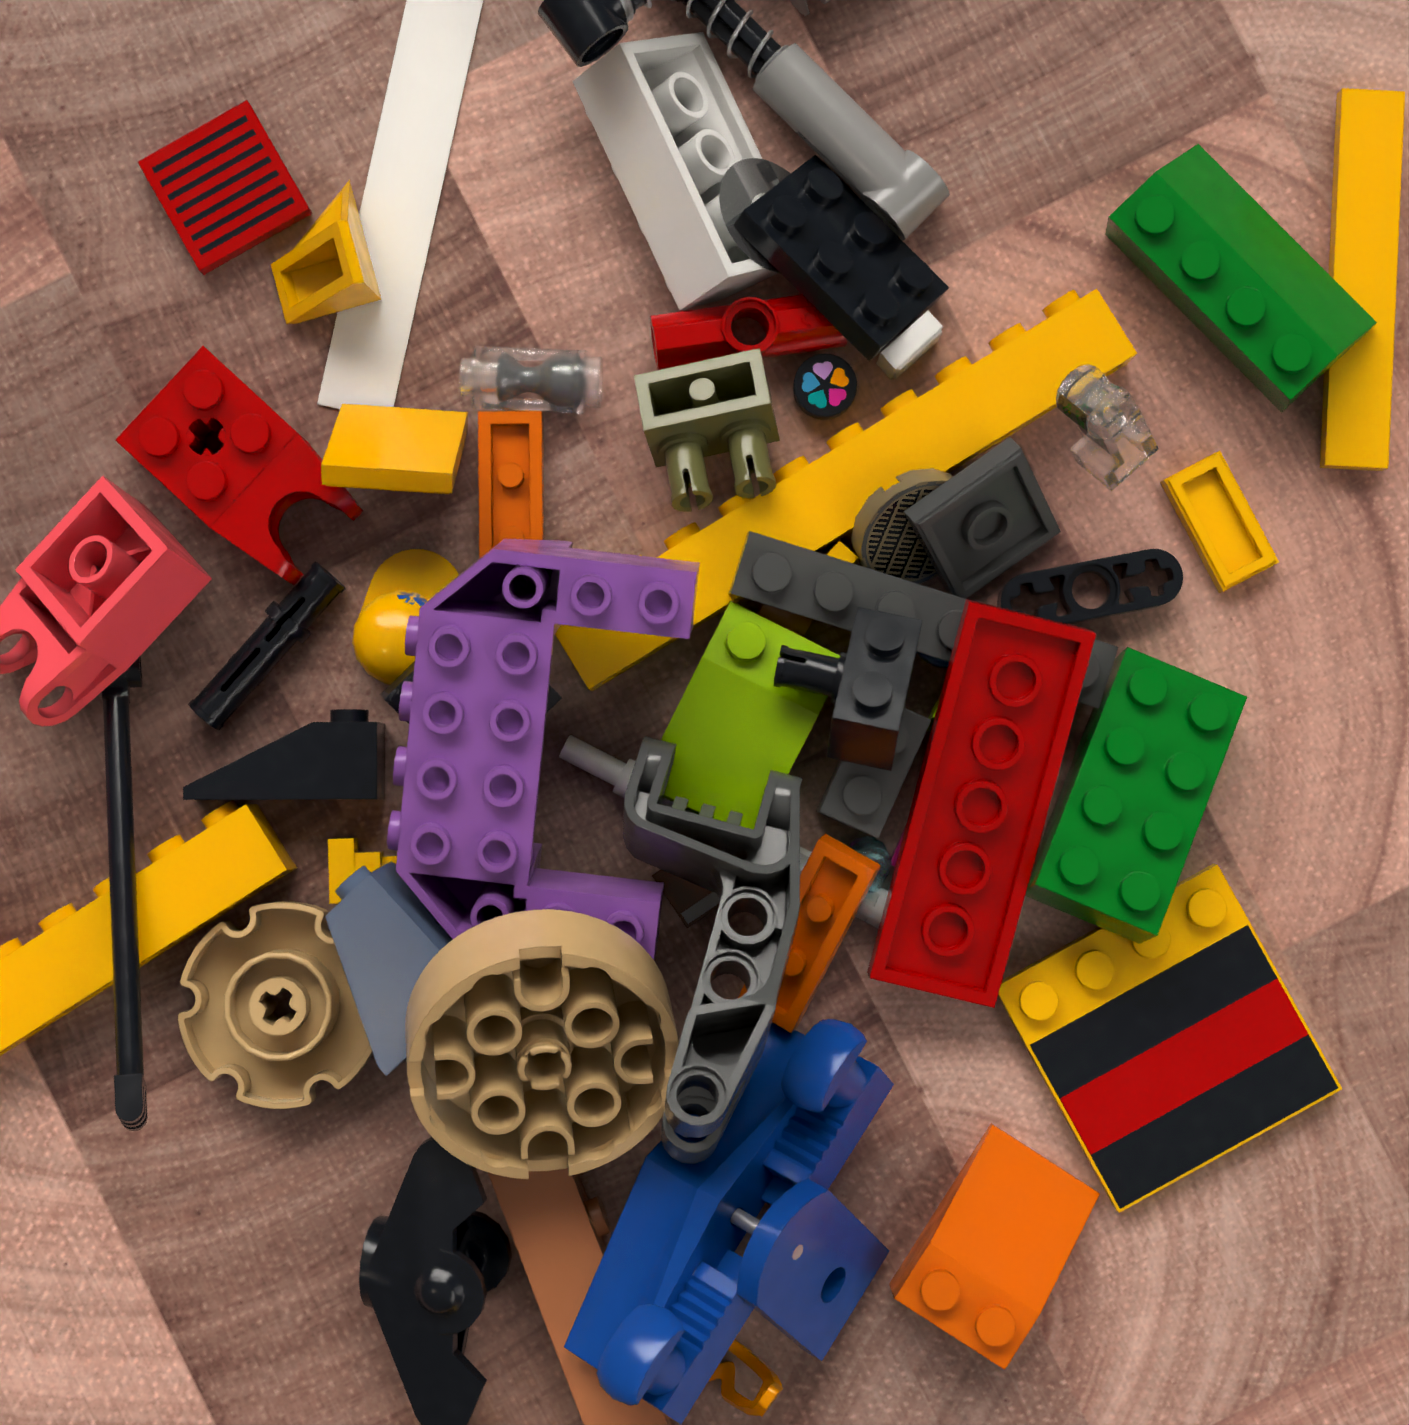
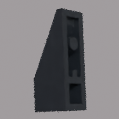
[183,709,385,800]

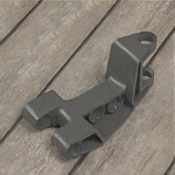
[623,736,803,1164]

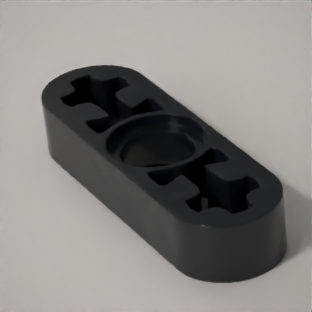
[997,549,1183,624]

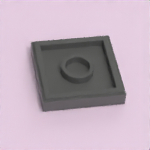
[904,437,1061,599]

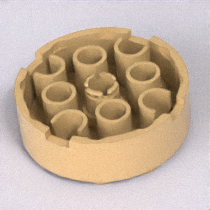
[405,909,679,1179]

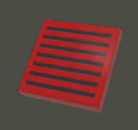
[138,100,313,275]

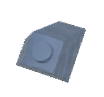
[325,861,453,1076]

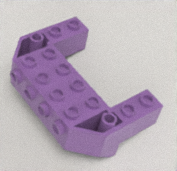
[387,539,700,960]

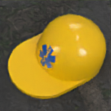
[352,549,459,685]

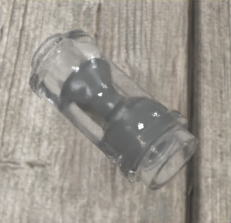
[459,345,603,414]

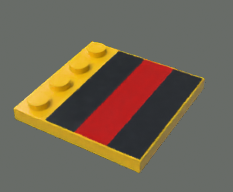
[998,864,1342,1213]

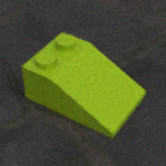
[661,601,840,829]

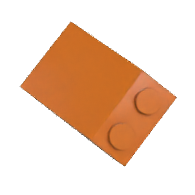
[889,1123,1100,1370]

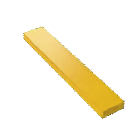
[1320,88,1405,471]

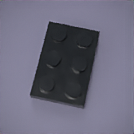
[733,155,949,362]

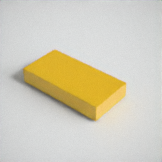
[1160,450,1279,593]

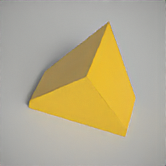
[271,179,381,324]

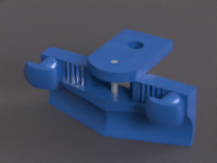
[564,1019,894,1425]

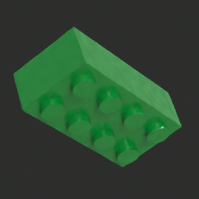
[1025,647,1247,944]

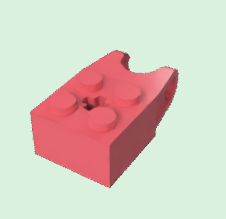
[0,476,212,727]

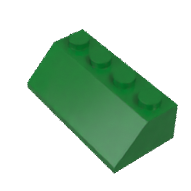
[1105,144,1377,413]

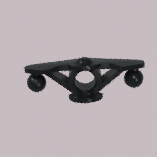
[359,1137,512,1425]

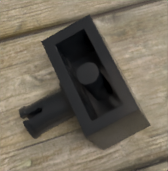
[774,607,923,771]

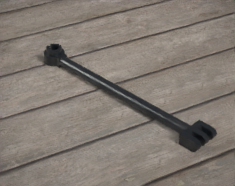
[102,656,148,1131]

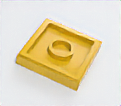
[321,404,468,494]

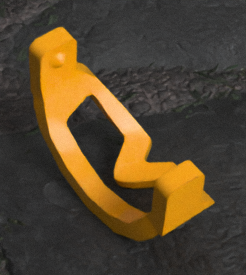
[708,1339,783,1417]

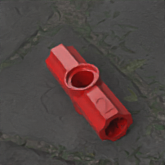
[650,295,847,370]

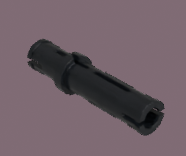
[188,561,346,730]

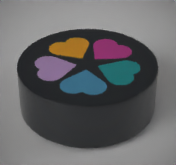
[793,354,857,420]

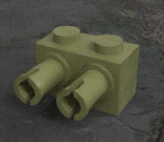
[634,348,780,512]

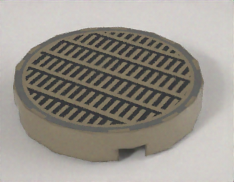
[851,468,953,584]

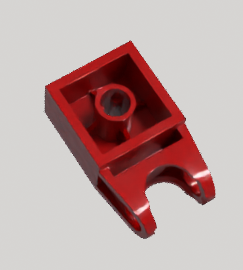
[115,346,363,585]

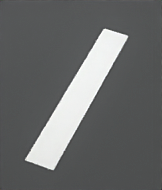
[317,0,483,409]

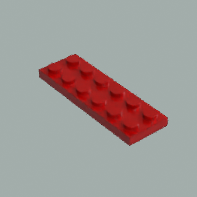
[867,599,1097,1008]

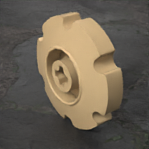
[178,901,373,1109]

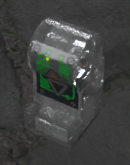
[1056,364,1159,491]

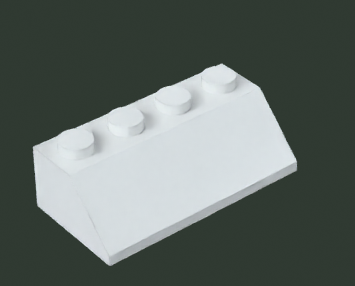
[572,32,780,310]

